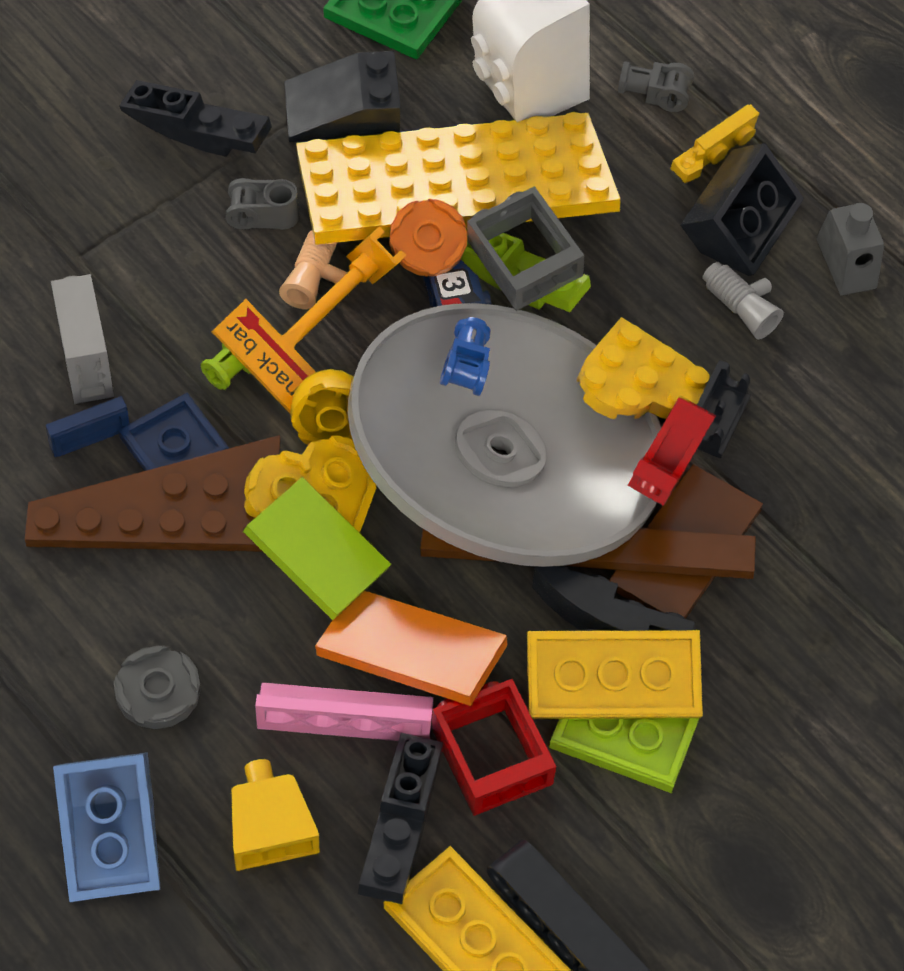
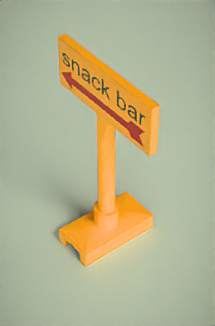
[211,226,406,414]

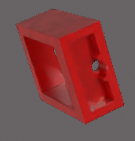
[431,679,556,816]

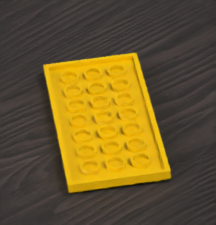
[296,112,620,245]

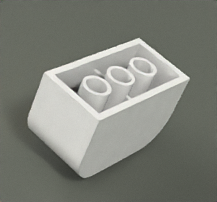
[471,0,590,122]

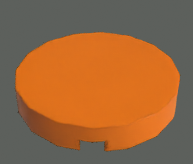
[389,198,467,276]

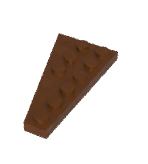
[25,435,281,552]

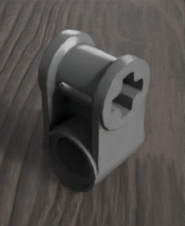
[225,178,300,230]

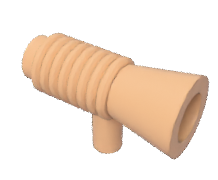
[279,230,348,309]

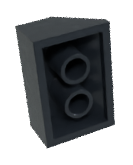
[680,143,804,276]

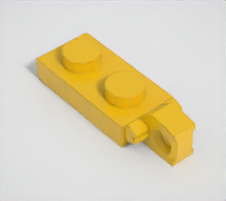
[670,104,759,183]

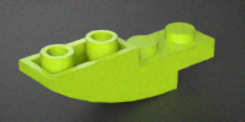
[461,228,591,312]

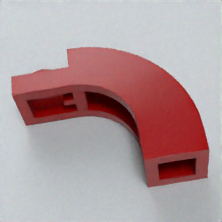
[627,396,716,506]

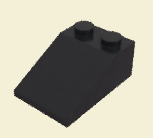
[284,51,400,142]

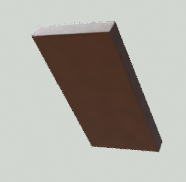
[609,464,763,619]

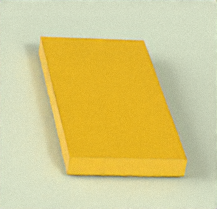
[527,630,703,719]
[384,846,571,971]

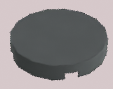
[114,646,201,729]

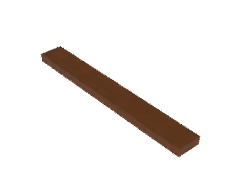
[420,528,756,579]

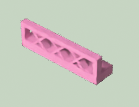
[255,683,433,741]

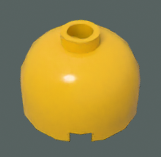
[291,369,354,445]

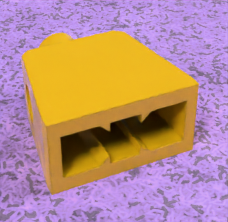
[231,759,319,871]

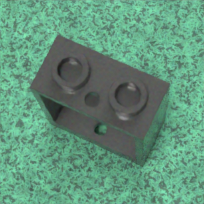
[467,186,584,311]

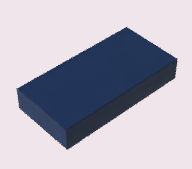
[45,396,130,457]

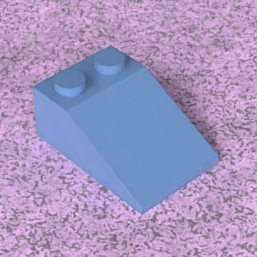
[53,752,161,902]

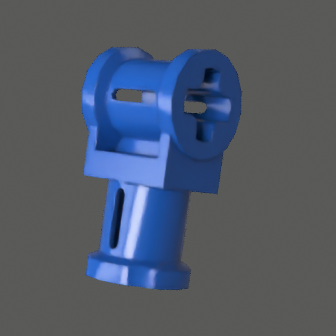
[440,317,491,396]

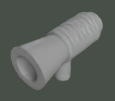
[703,262,784,340]

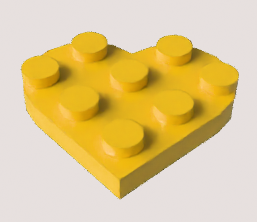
[577,317,710,419]
[244,435,376,533]

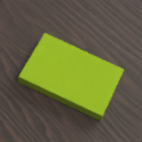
[243,477,391,620]
[549,718,699,793]

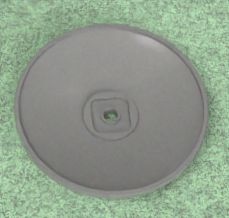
[348,303,661,567]

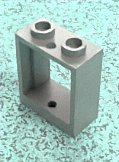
[51,274,114,404]

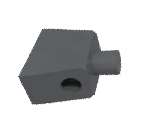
[816,203,884,296]

